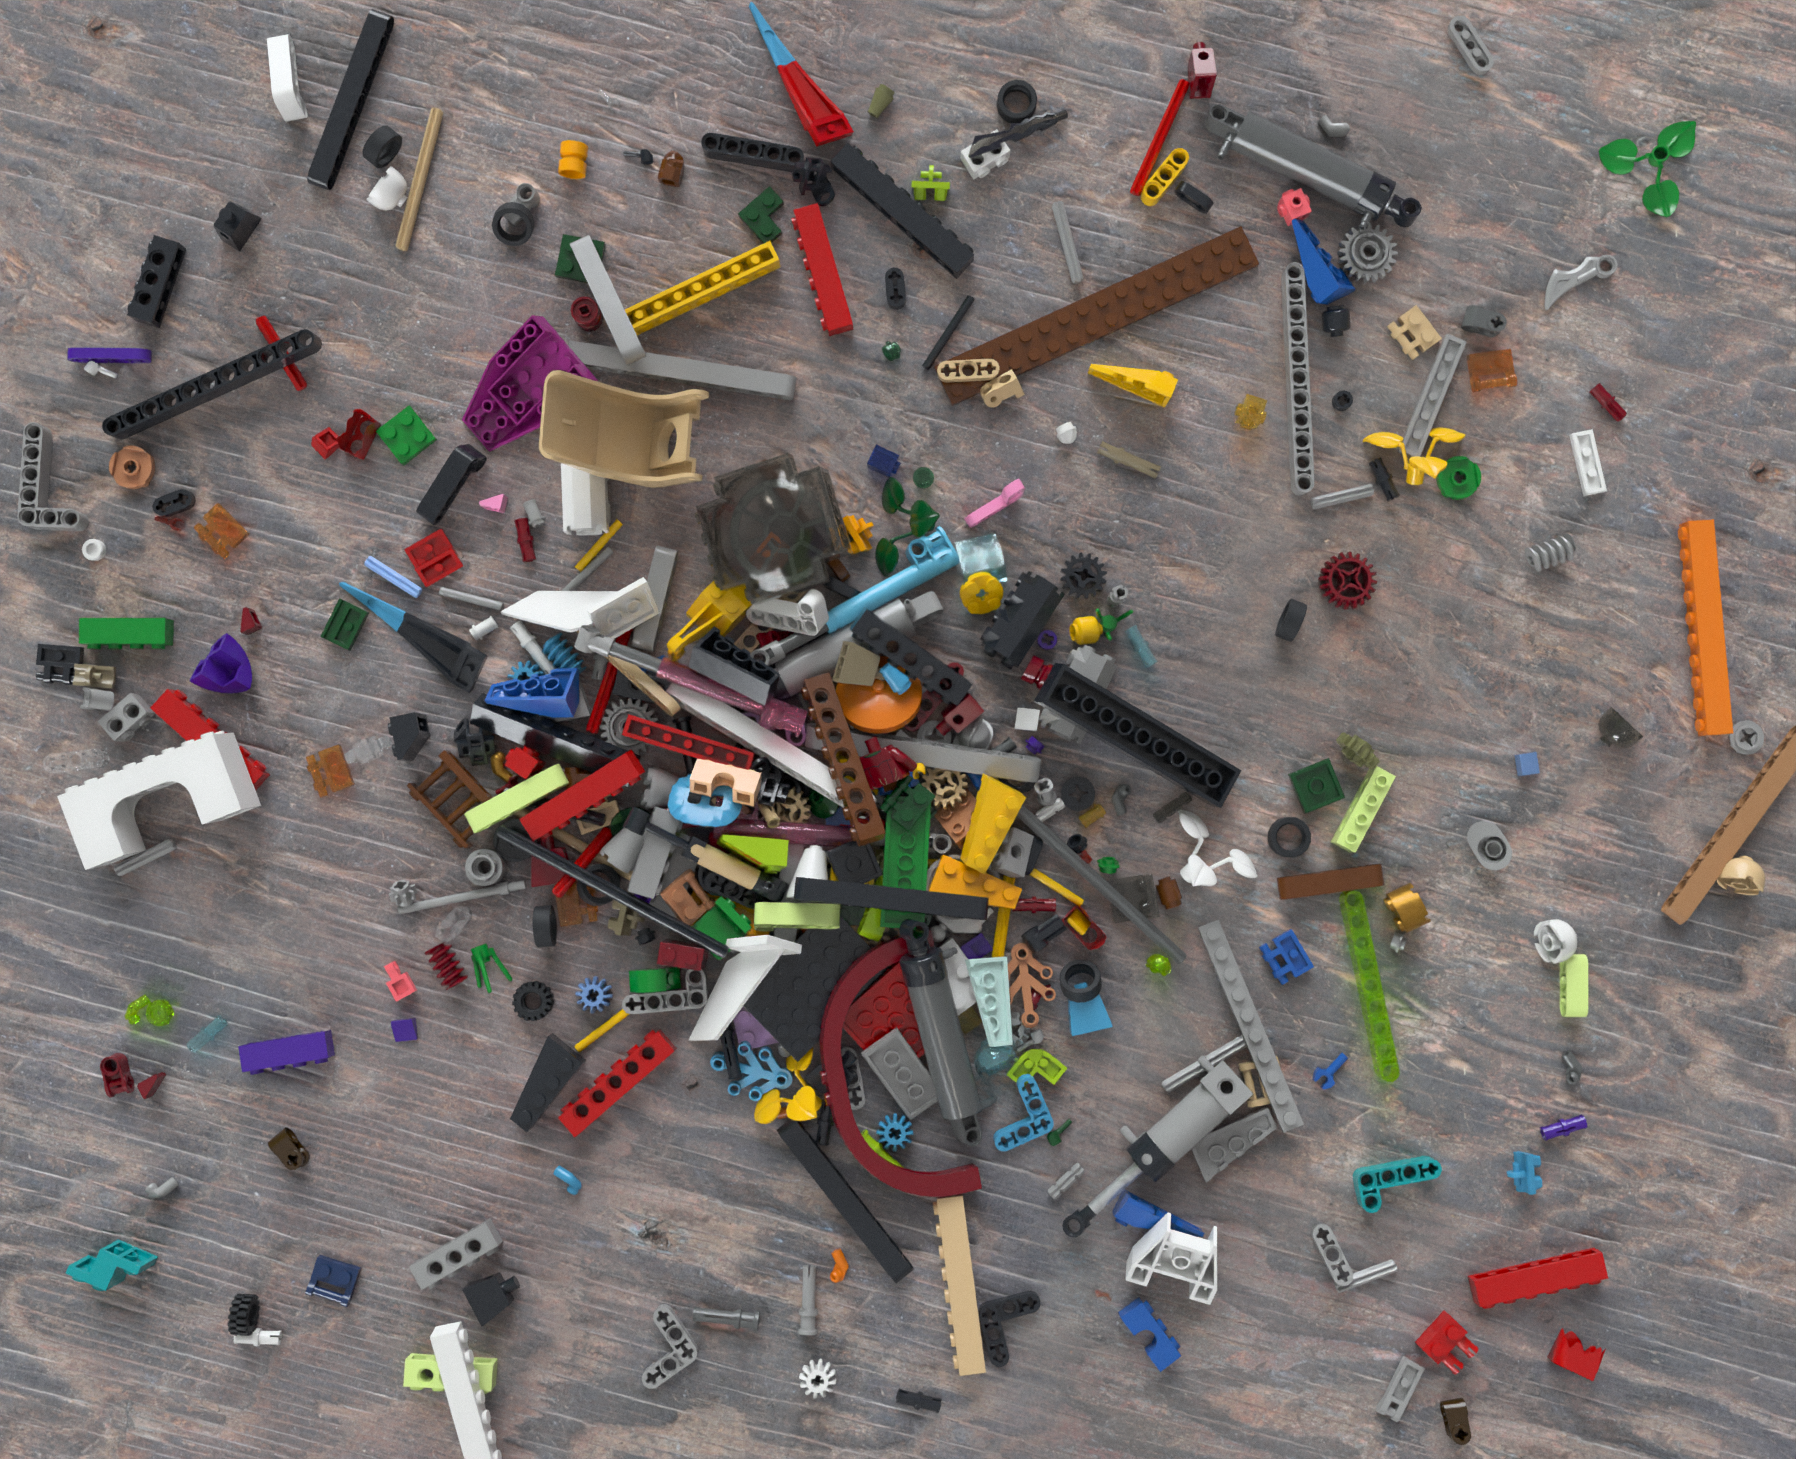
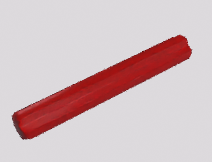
[256,316,307,391]
[552,827,613,898]

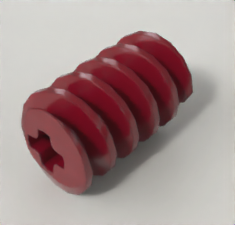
[424,942,468,991]

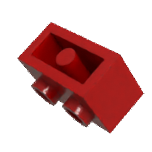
[504,746,546,780]

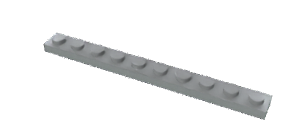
[1198,920,1304,1133]

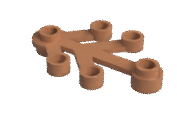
[1008,943,1056,1028]

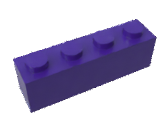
[238,1030,335,1075]

